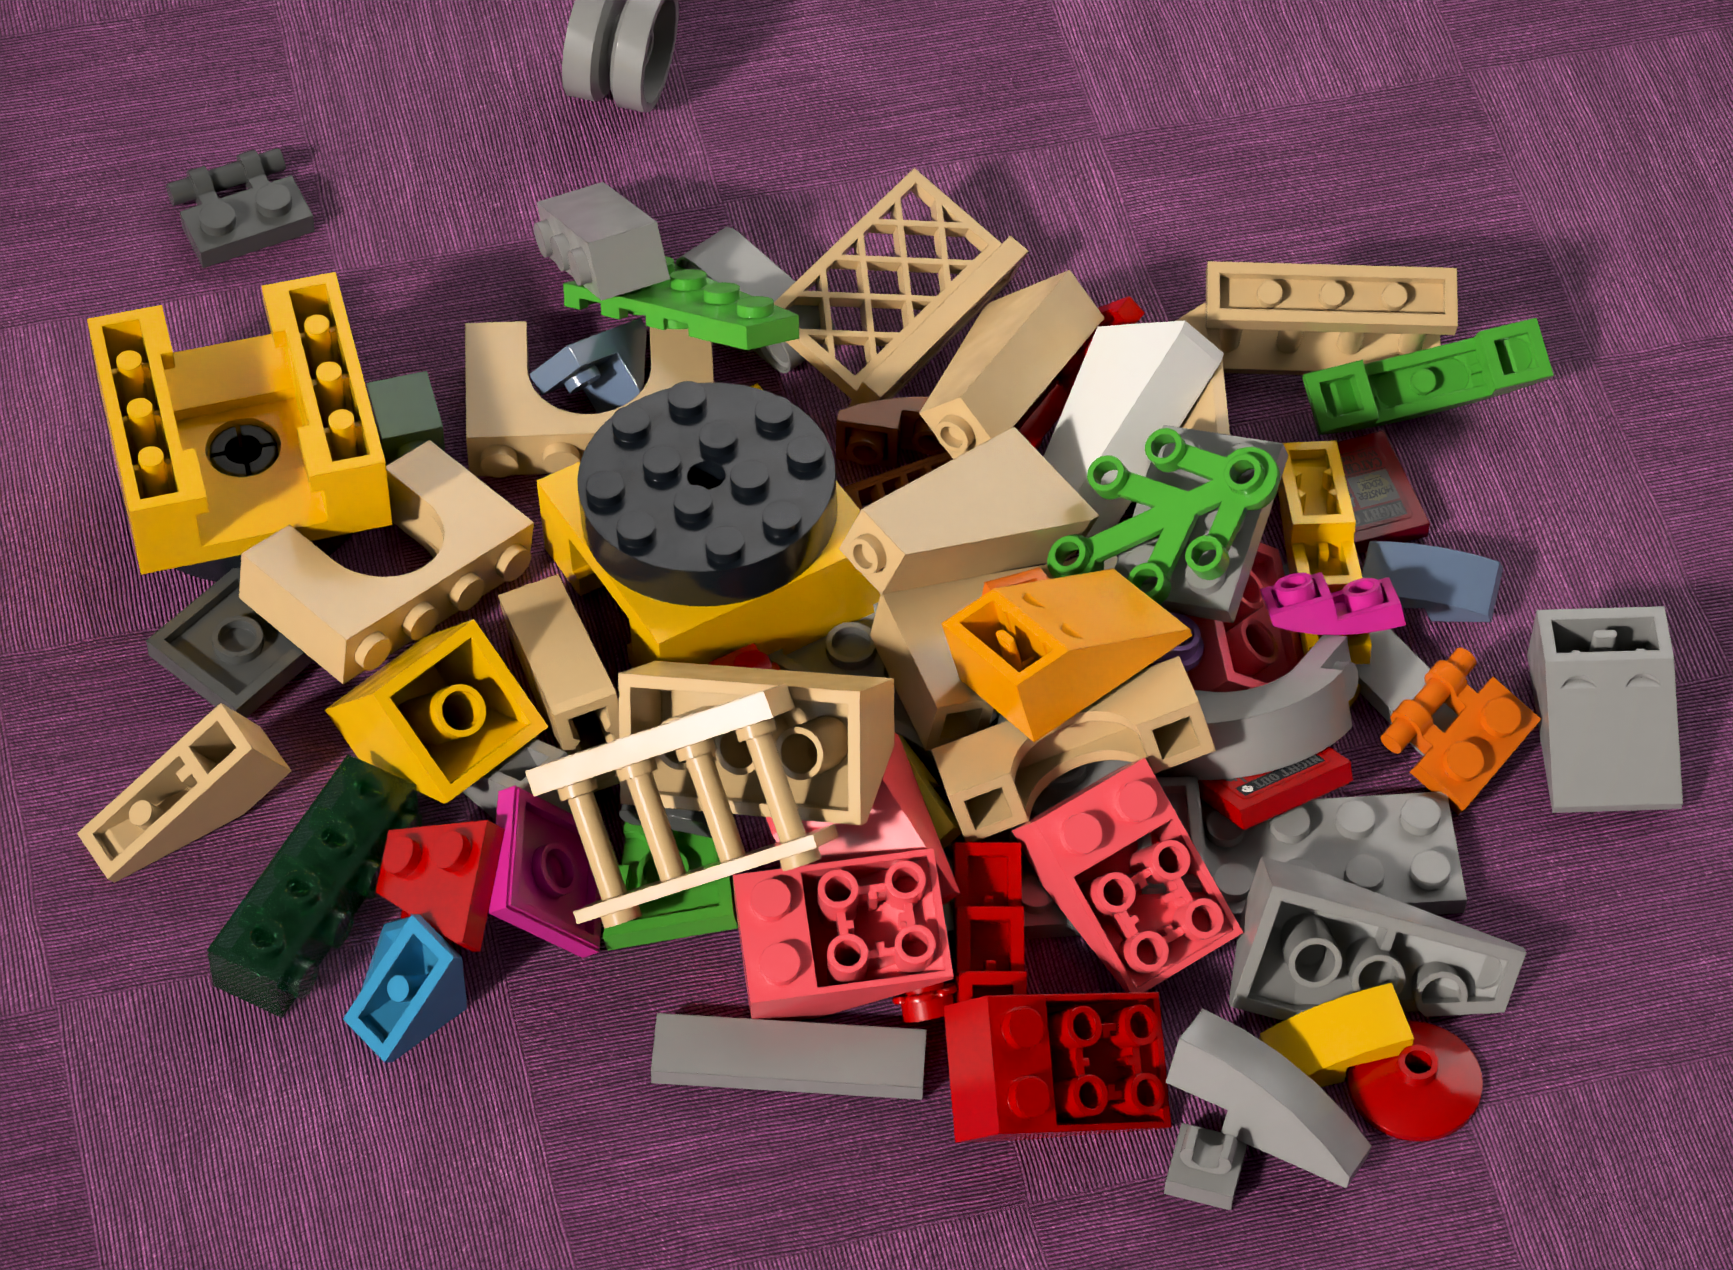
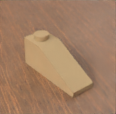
[77,703,291,883]

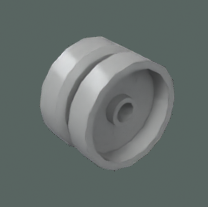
[562,0,679,113]

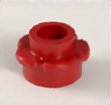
[892,982,957,1023]

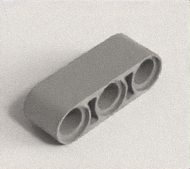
[676,227,836,374]

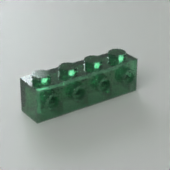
[207,754,422,1018]

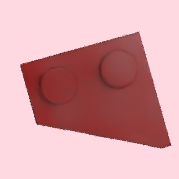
[376,820,505,952]

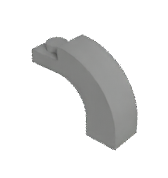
[1156,635,1358,780]

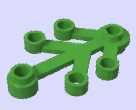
[1047,428,1280,605]

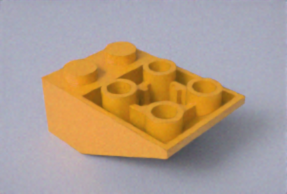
[941,569,1192,742]

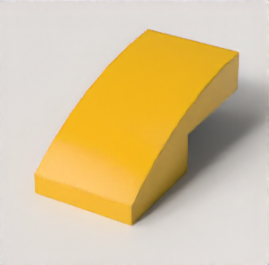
[1259,982,1414,1087]

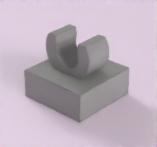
[1164,1123,1248,1211]

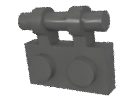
[166,148,315,268]

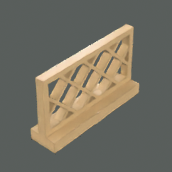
[774,168,1028,407]

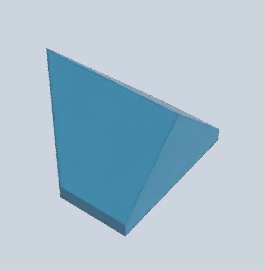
[343,914,467,1063]

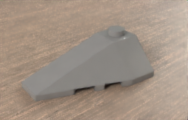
[1229,856,1526,1021]

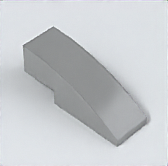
[1165,1009,1372,1188]

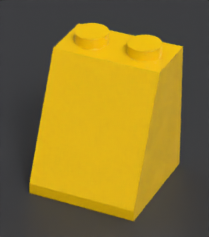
[325,619,548,804]

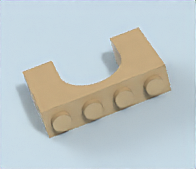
[465,321,714,478]
[239,440,534,684]
[870,555,1151,750]

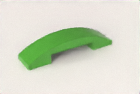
[1302,318,1554,435]

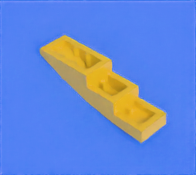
[1278,440,1372,664]

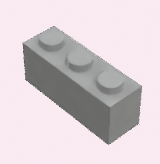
[534,182,670,301]

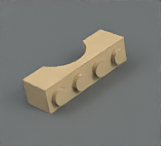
[931,656,1216,842]

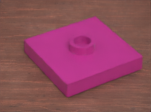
[489,785,602,958]

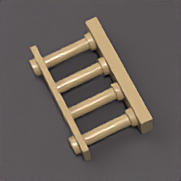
[1206,261,1458,375]
[525,683,839,929]

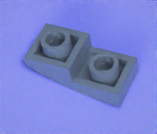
[1362,541,1503,622]

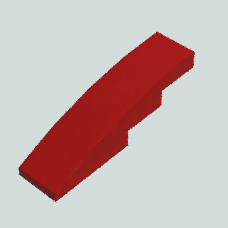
[953,842,1027,1003]

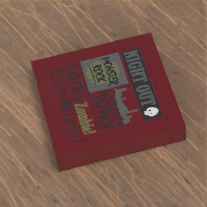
[1277,430,1430,554]

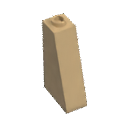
[919,270,1104,459]
[839,427,1099,595]
[498,574,620,792]

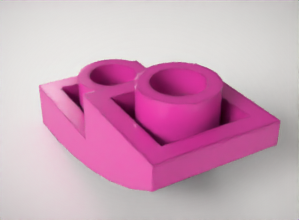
[1260,572,1406,635]

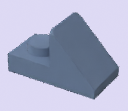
[529,318,647,413]

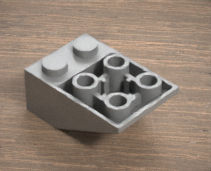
[1527,606,1683,813]

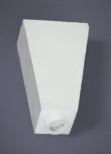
[1044,320,1224,538]

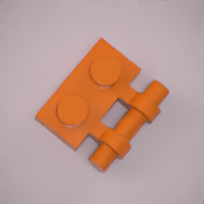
[1380,647,1541,815]

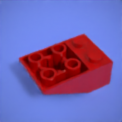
[944,992,1171,1143]

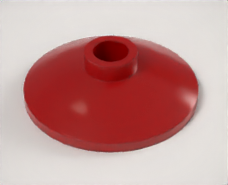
[1347,1021,1483,1142]

